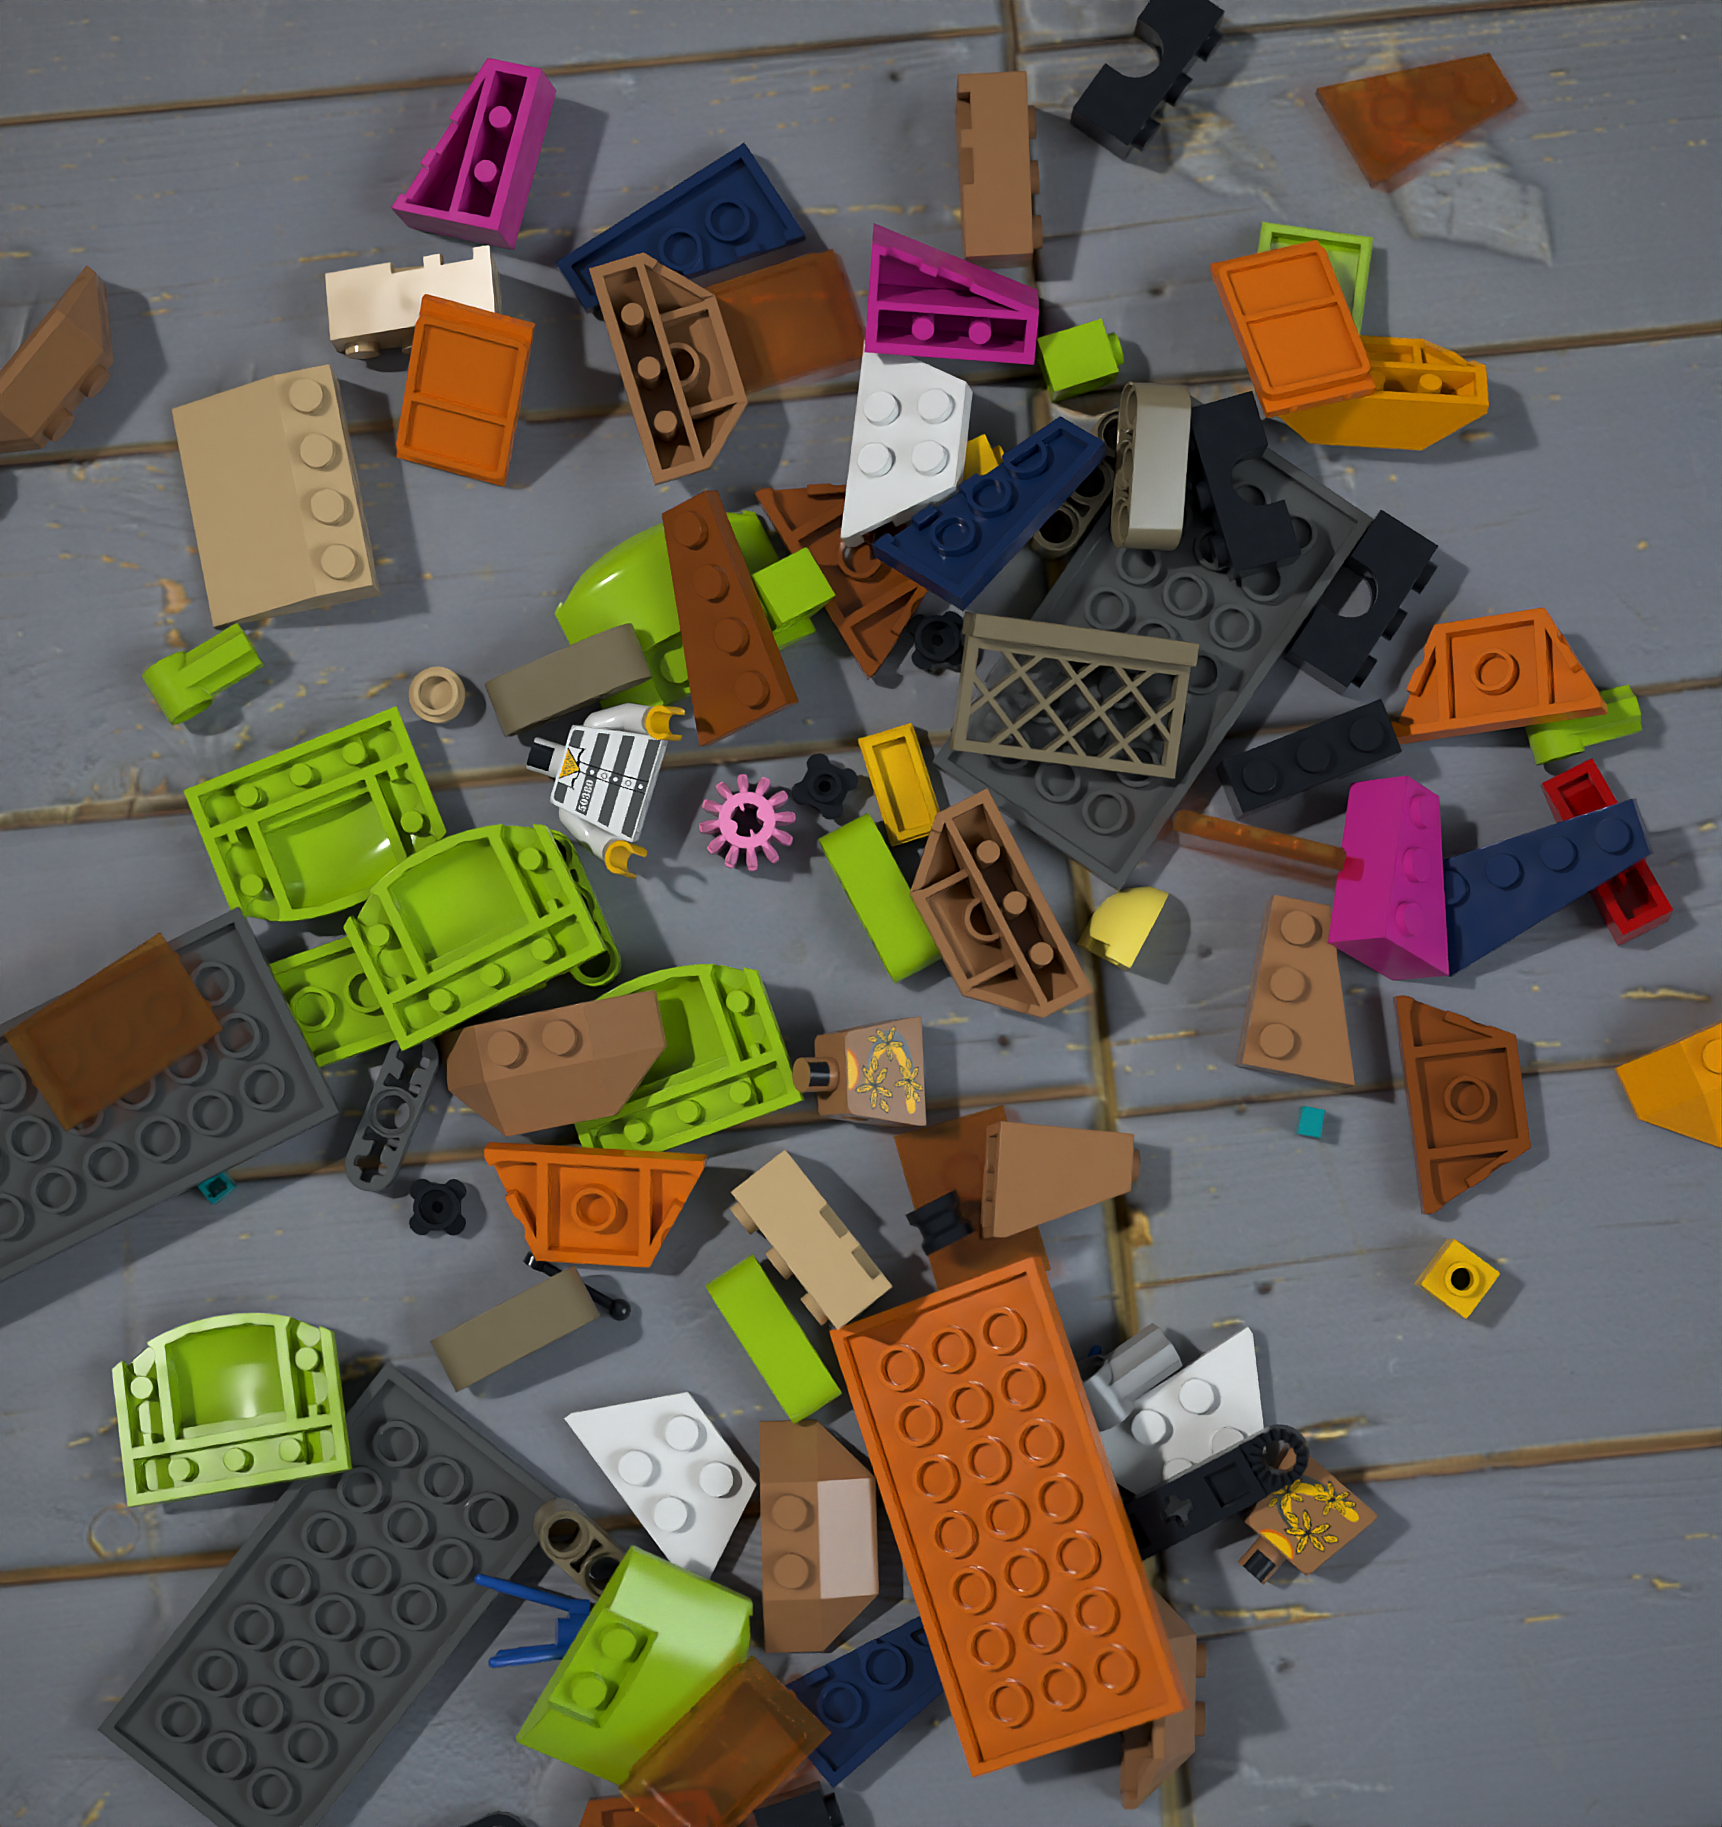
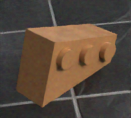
[954,71,1043,269]
[1235,895,1355,1088]

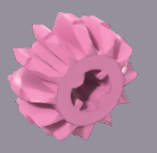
[699,774,796,872]

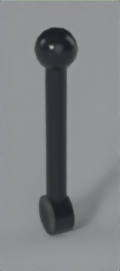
[523,1251,631,1321]

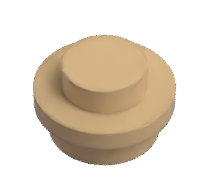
[409,667,466,724]

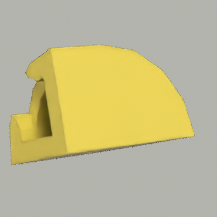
[1076,886,1169,971]

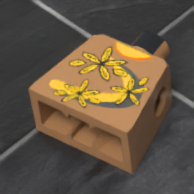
[792,1017,926,1128]
[1238,1443,1378,1585]

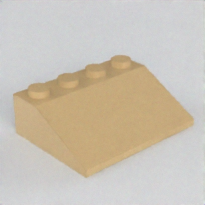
[171,364,381,629]

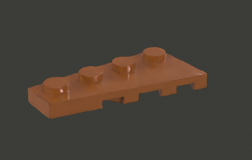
[662,490,799,747]

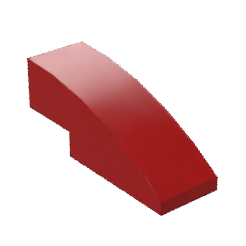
[1541,758,1673,946]

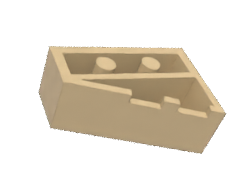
[325,245,503,359]
[730,1150,893,1330]

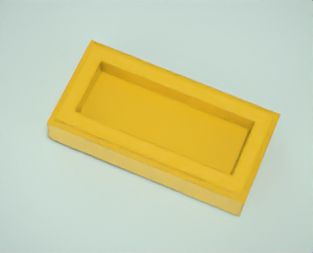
[858,722,940,848]

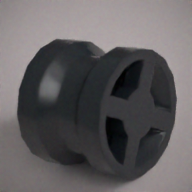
[905,1189,976,1256]

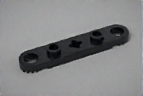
[1122,1424,1310,1561]

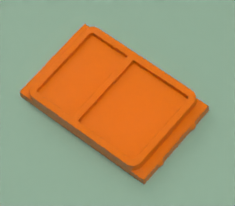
[1210,240,1376,419]
[396,294,536,486]

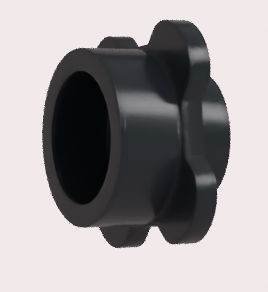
[908,611,964,670]
[792,753,858,820]
[409,1179,467,1236]

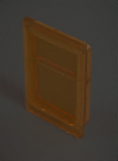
[704,249,864,395]
[3,932,224,1131]
[618,1655,831,1827]

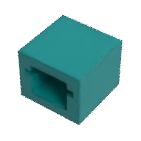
[1295,1106,1325,1138]
[198,1171,239,1205]

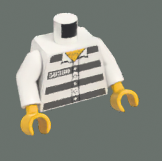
[526,703,685,879]

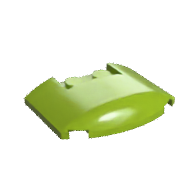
[554,511,816,709]
[183,706,447,922]
[343,824,607,1051]
[574,964,804,1152]
[112,1313,352,1508]
[516,1545,753,1792]

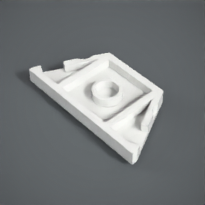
[840,340,973,547]
[1099,1326,1266,1515]
[564,1391,757,1579]

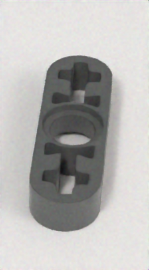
[345,1039,441,1191]

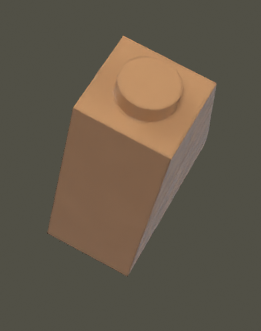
[979,1121,1141,1241]

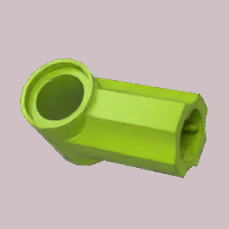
[142,622,265,726]
[1525,684,1642,766]

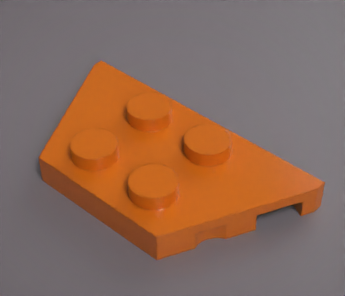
[1391,607,1608,745]
[484,1142,707,1268]

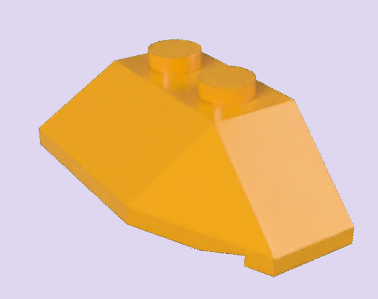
[1278,335,1489,450]
[1614,1019,1722,1148]

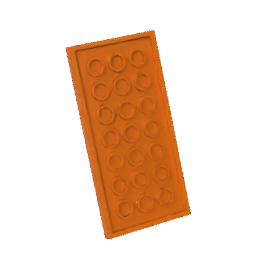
[829,1256,1191,1778]

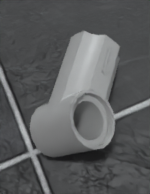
[1076,1323,1183,1432]

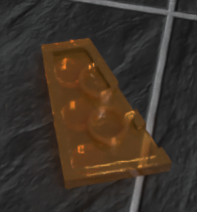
[1315,53,1518,188]

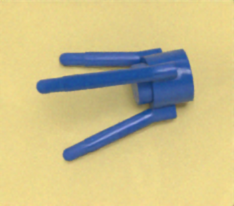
[474,1573,591,1668]

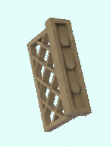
[950,611,1200,779]

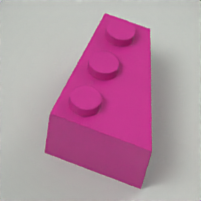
[391,58,557,250]
[864,223,1039,365]
[1328,775,1449,981]

